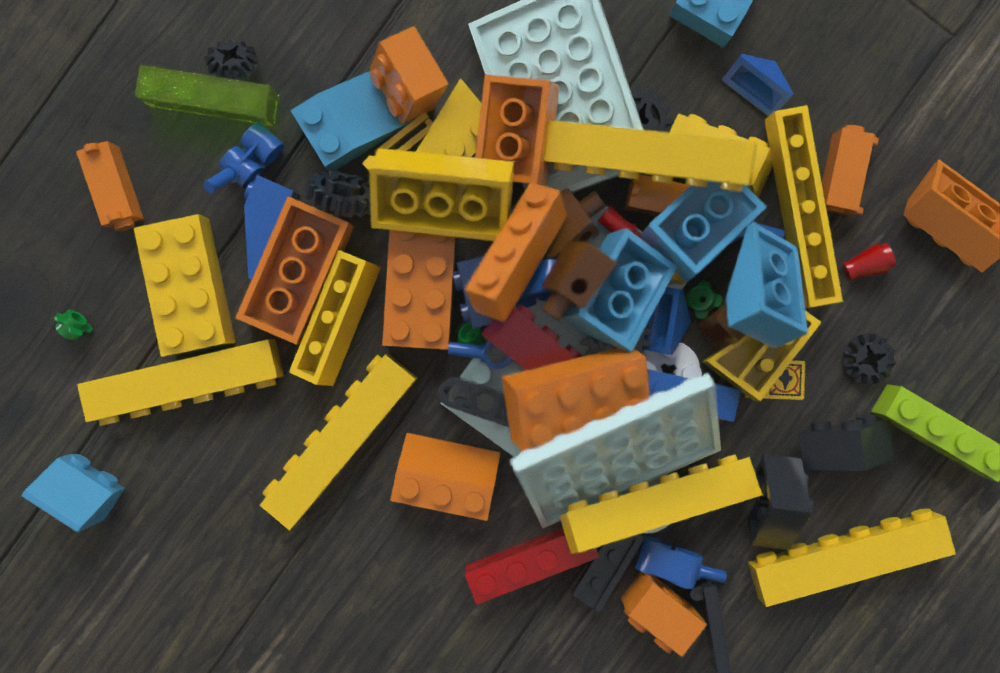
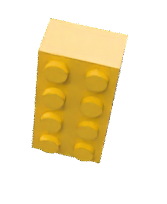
[369,148,514,241]
[134,214,236,357]

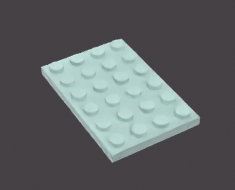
[468,0,644,193]
[511,374,721,528]

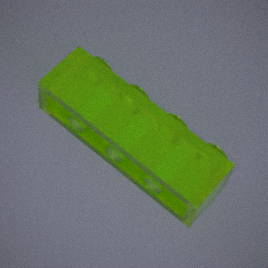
[135,65,279,126]

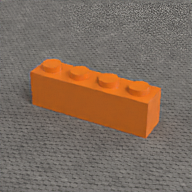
[465,182,567,322]

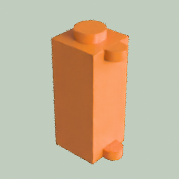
[822,125,879,215]
[76,141,144,232]
[624,175,690,217]

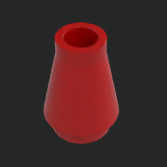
[843,243,896,281]

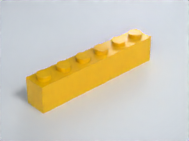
[764,105,843,308]
[544,120,757,192]
[77,339,284,426]
[259,354,418,530]
[559,454,762,554]
[748,509,956,607]

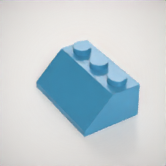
[561,228,678,352]

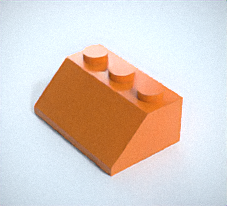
[475,75,560,186]
[904,159,1000,273]
[390,433,501,521]

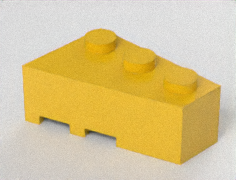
[416,78,482,158]
[669,114,773,198]
[702,310,821,401]

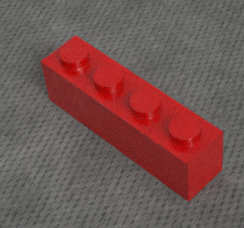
[465,528,599,605]

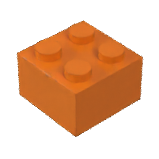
[369,26,449,125]
[621,572,707,656]

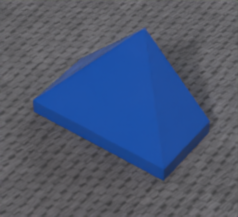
[722,54,793,116]
[642,287,691,355]

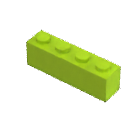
[871,384,1000,482]

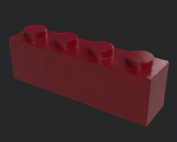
[482,304,583,370]

